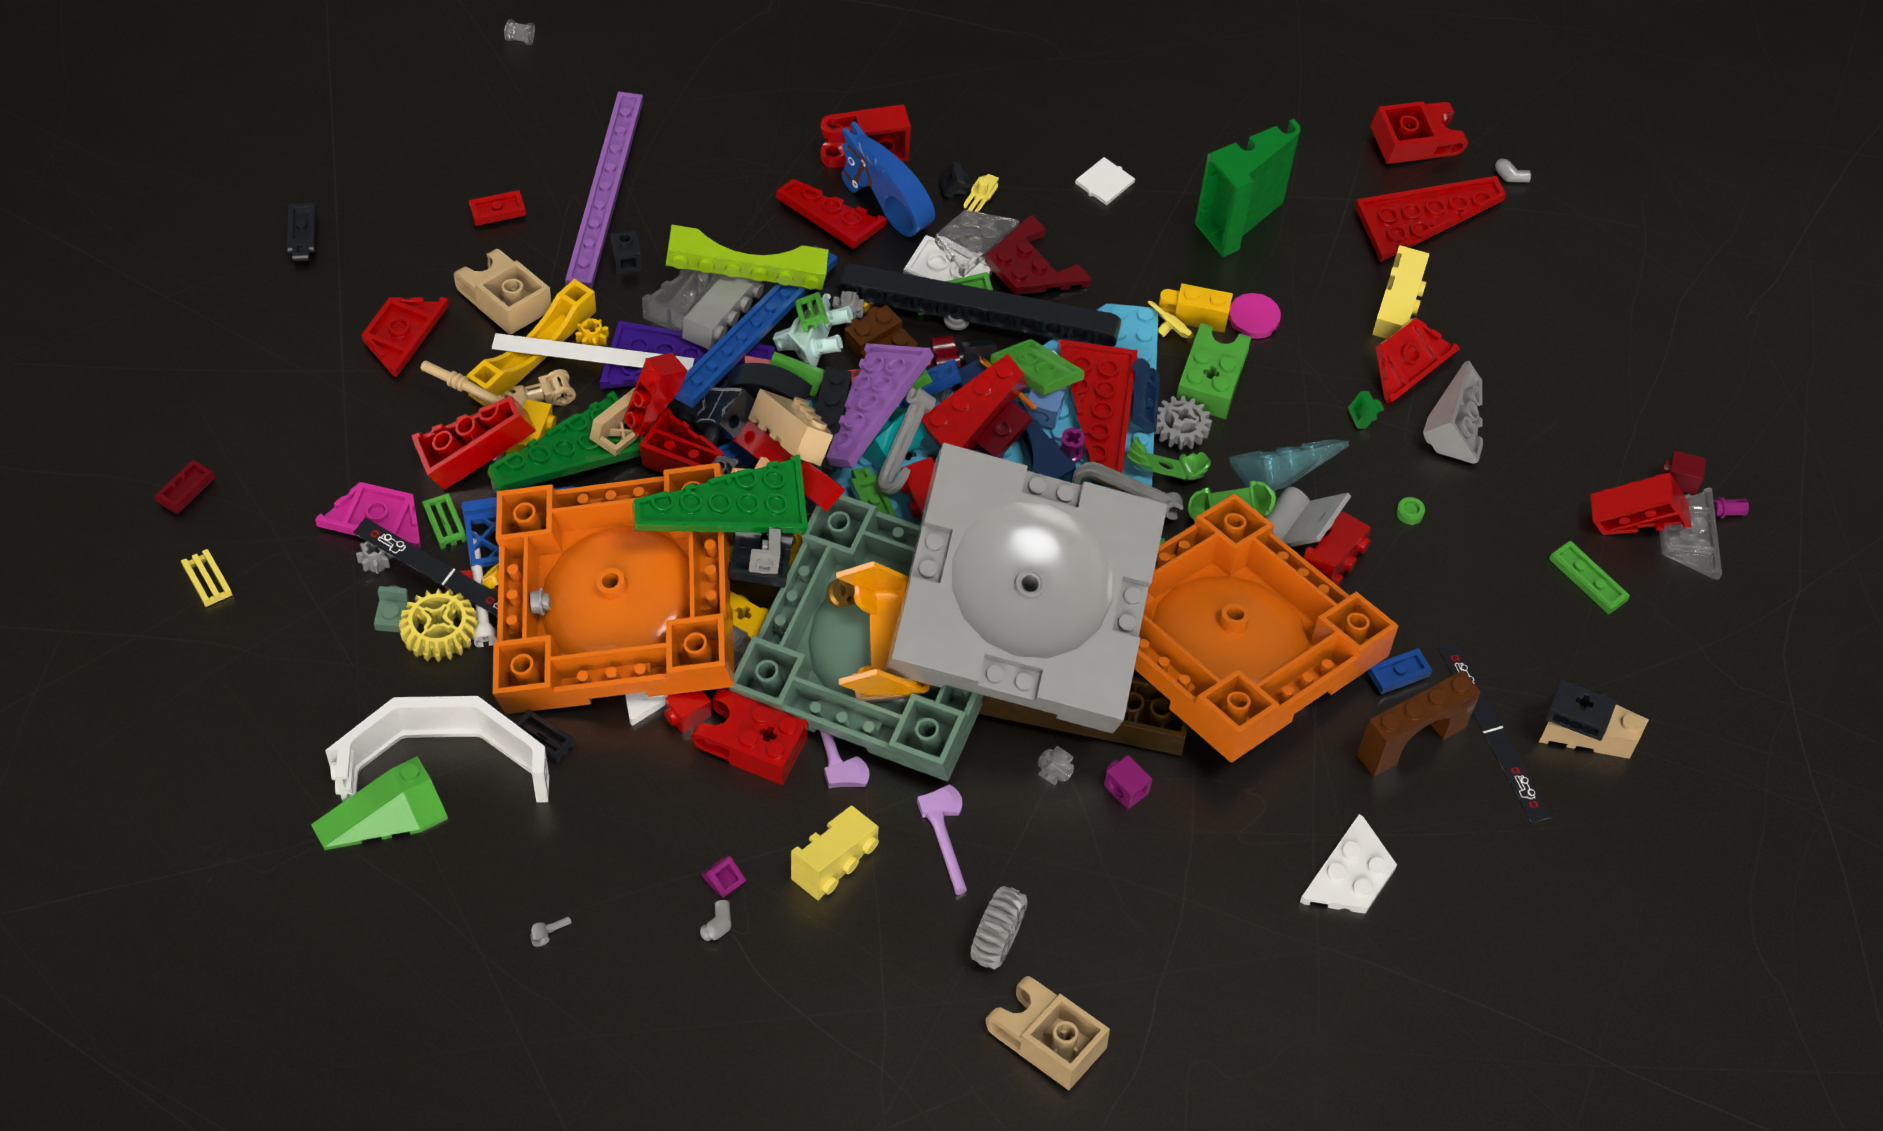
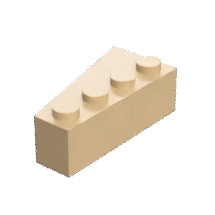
[748,389,833,466]

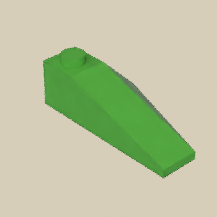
[311,756,448,850]

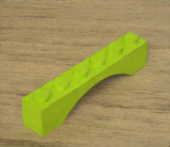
[666,225,829,290]

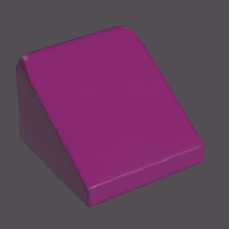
[701,856,747,898]

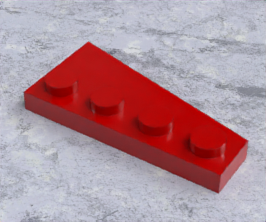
[776,179,887,249]

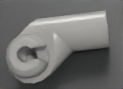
[1495,159,1531,183]
[700,900,731,941]

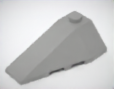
[1423,361,1483,464]

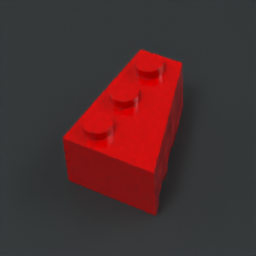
[639,407,725,474]
[1590,473,1692,535]

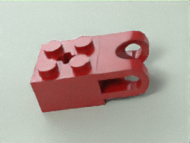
[1370,101,1468,164]
[820,104,911,168]
[691,688,808,786]

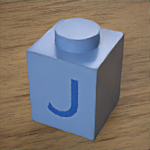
[1022,389,1064,429]

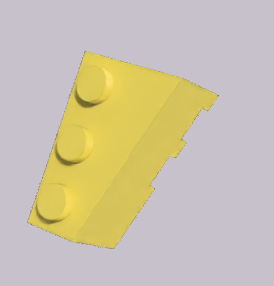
[791,805,879,900]

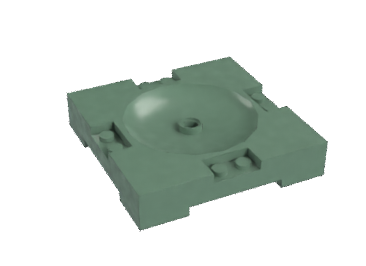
[729,495,1033,781]

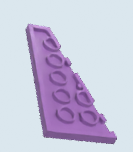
[826,343,934,468]

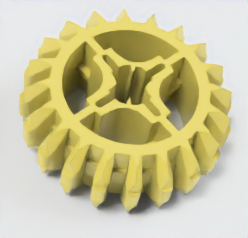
[399,588,478,662]

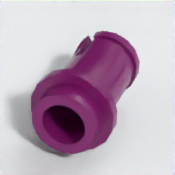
[1711,497,1749,518]

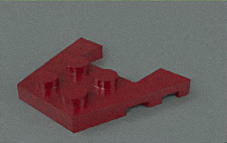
[984,215,1092,295]

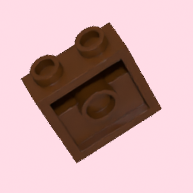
[844,305,918,359]

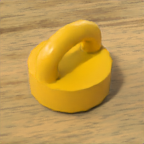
[481,563,499,594]

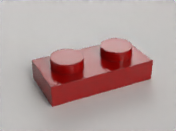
[469,190,526,226]

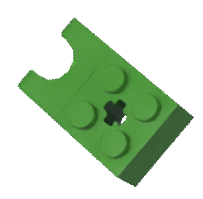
[1176,323,1252,419]

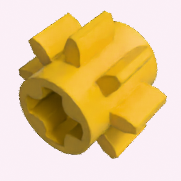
[575,318,609,347]

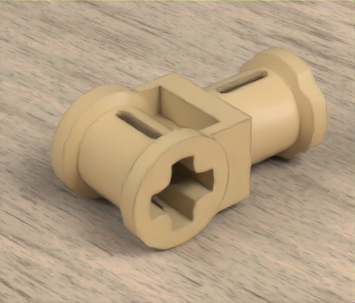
[520,369,576,406]

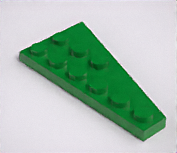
[488,391,644,491]
[632,454,808,534]

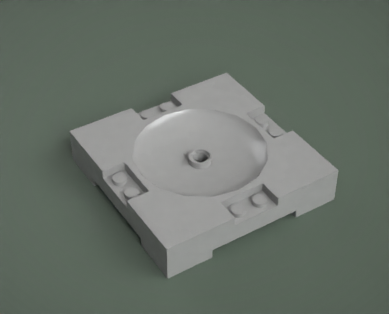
[885,443,1168,733]

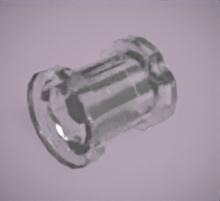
[504,19,535,45]

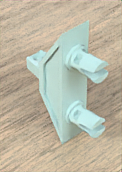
[773,294,853,367]

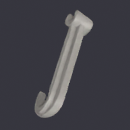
[878,388,936,495]
[1072,462,1183,520]

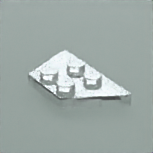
[935,210,1019,277]
[1660,487,1722,580]

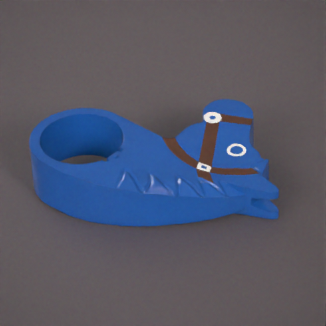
[842,121,935,237]

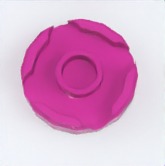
[1228,293,1281,339]

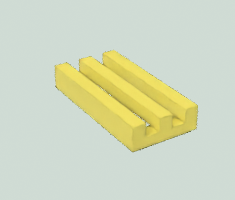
[181,549,232,607]

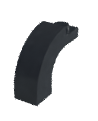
[720,363,813,401]

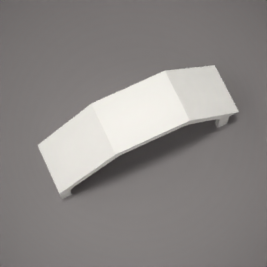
[325,696,549,802]

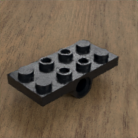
[728,532,794,588]

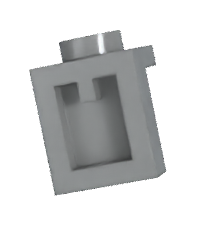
[749,528,781,574]

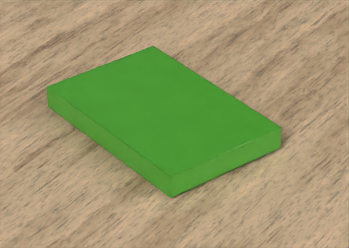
[990,339,1084,396]

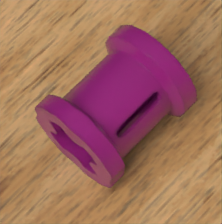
[1059,428,1085,463]

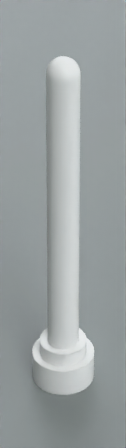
[469,531,497,647]

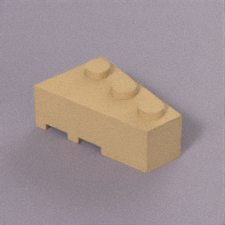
[1539,705,1649,759]

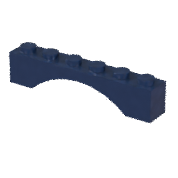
[951,359,1076,483]

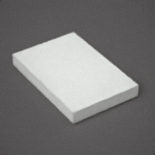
[903,235,993,281]

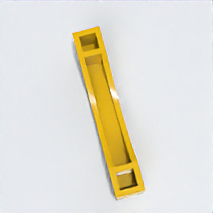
[466,279,596,406]

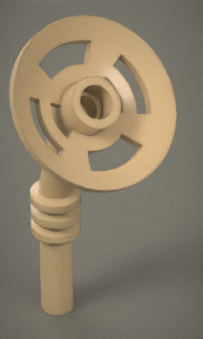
[421,360,526,407]

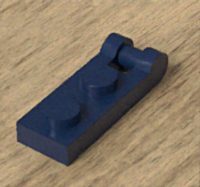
[1132,358,1160,434]

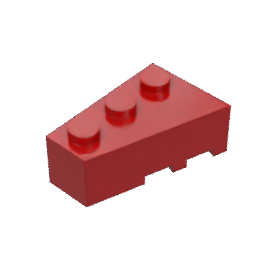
[1304,511,1371,586]

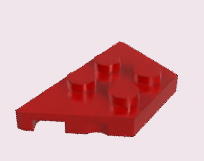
[362,297,449,377]
[1376,318,1460,404]

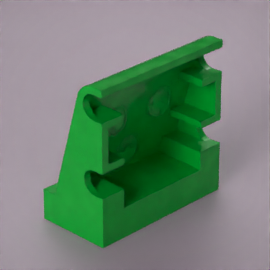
[1195,119,1300,258]

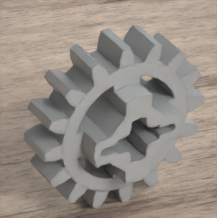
[1154,396,1212,450]

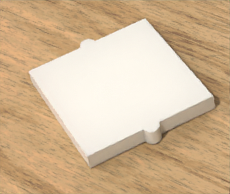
[1075,157,1135,206]

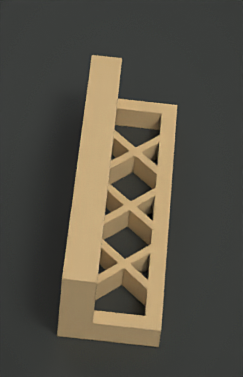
[589,388,662,456]

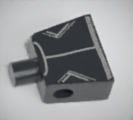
[694,387,755,445]

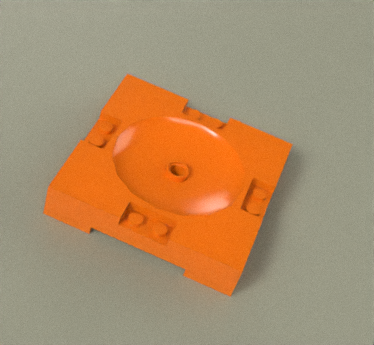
[493,463,734,714]
[1134,493,1399,763]

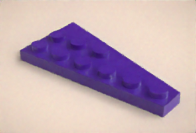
[600,321,775,389]

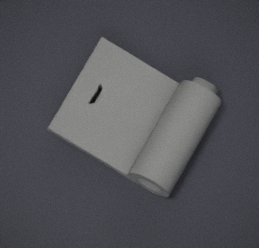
[1265,487,1351,547]

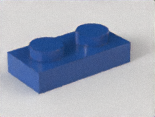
[1367,648,1433,694]

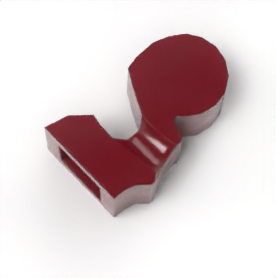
[931,335,961,369]

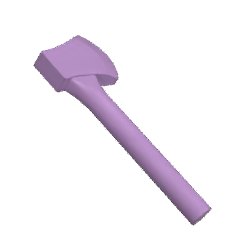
[820,731,869,789]
[917,785,967,895]

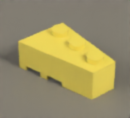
[1372,245,1430,338]

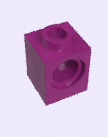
[1104,755,1152,809]

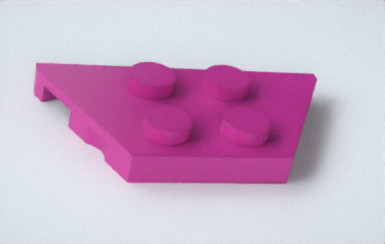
[315,482,421,549]

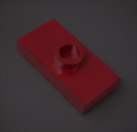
[976,401,1033,458]
[155,459,216,515]

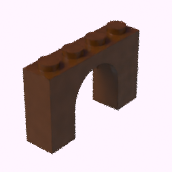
[1357,671,1481,777]

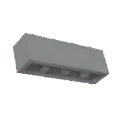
[682,275,764,350]

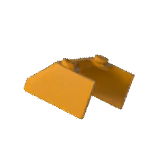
[836,561,930,696]

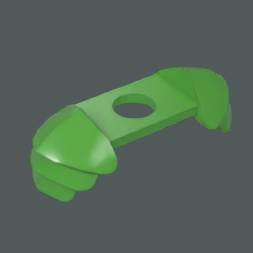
[1127,436,1211,481]
[1187,481,1276,521]

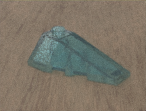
[1230,439,1349,494]

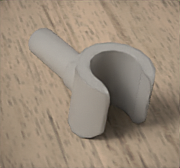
[530,916,571,947]

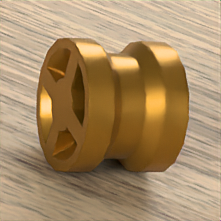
[826,579,856,608]

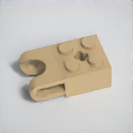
[454,249,551,335]
[986,976,1110,1090]

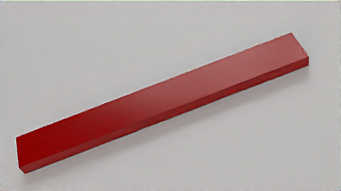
[730,420,845,511]

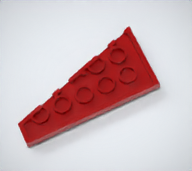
[1355,176,1506,262]
[1058,339,1138,473]

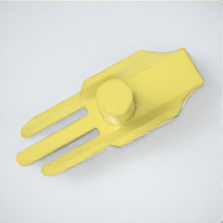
[963,173,999,214]
[1147,301,1194,340]

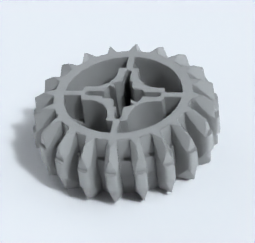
[970,886,1028,969]

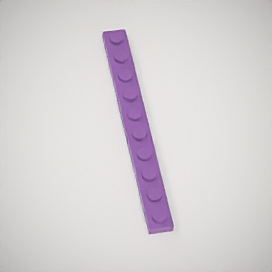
[565,92,643,290]

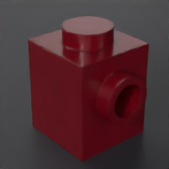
[1661,451,1706,495]

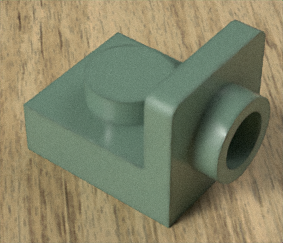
[374,586,410,632]

